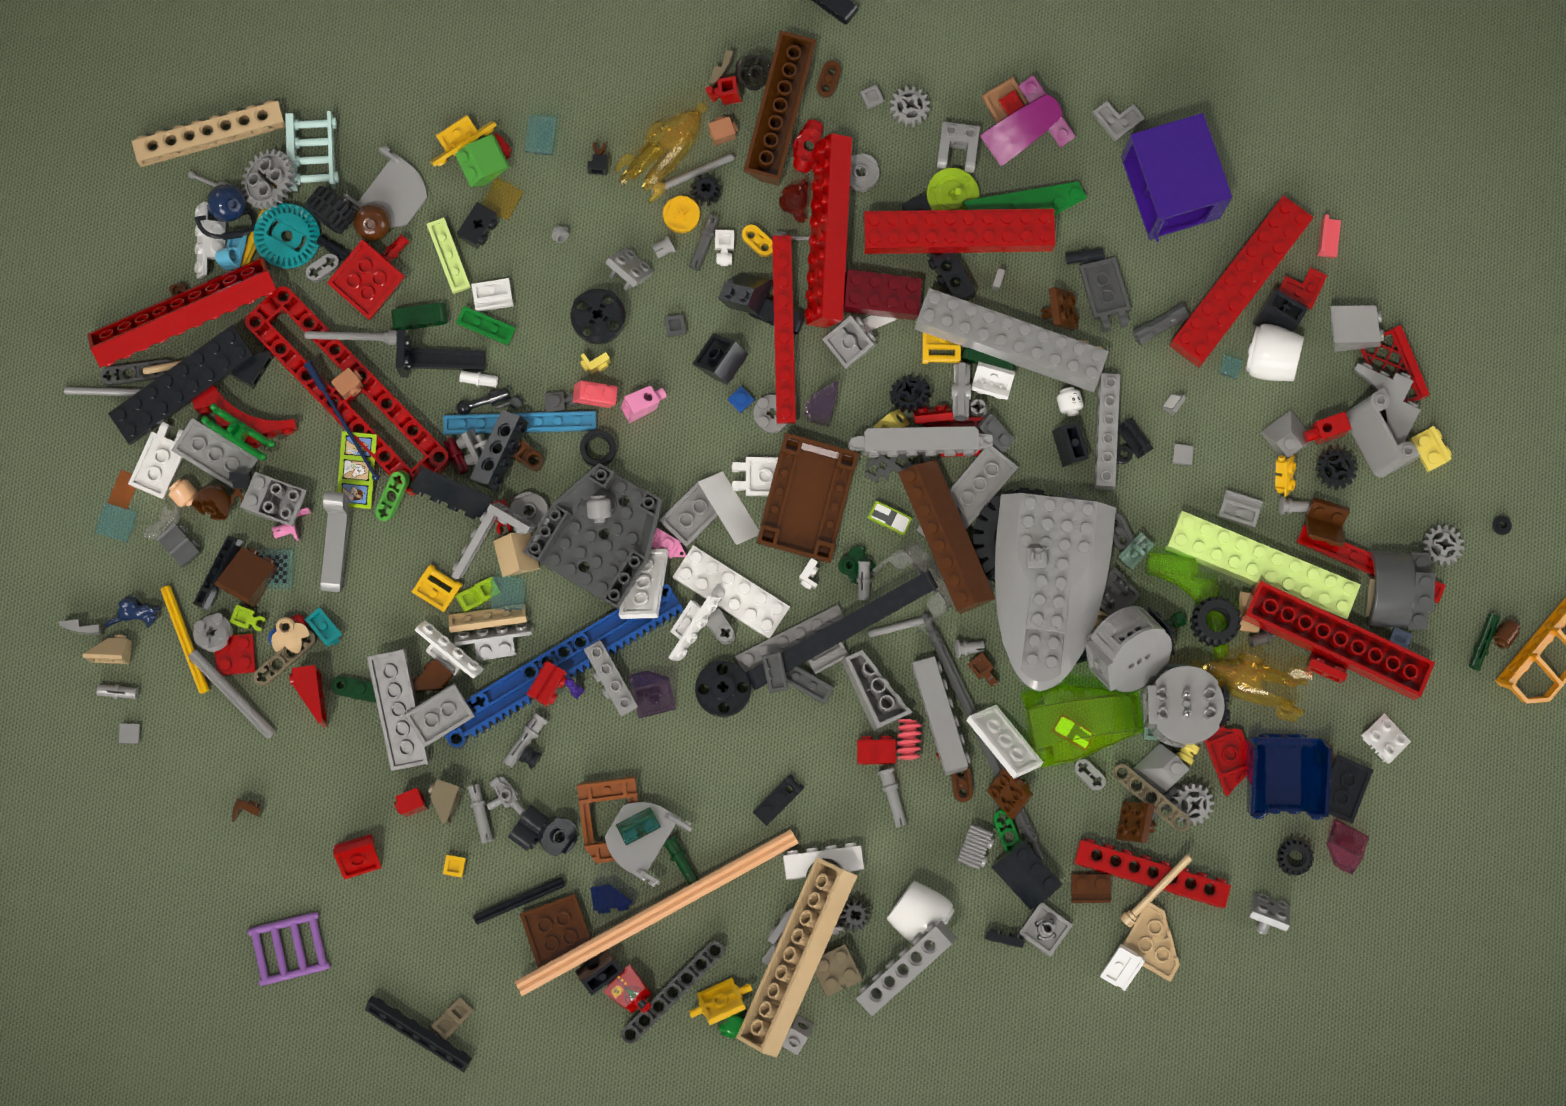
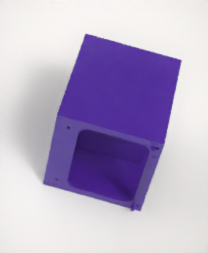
[1121,113,1232,242]

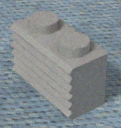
[956,824,995,870]

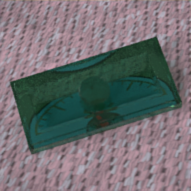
[616,807,661,846]

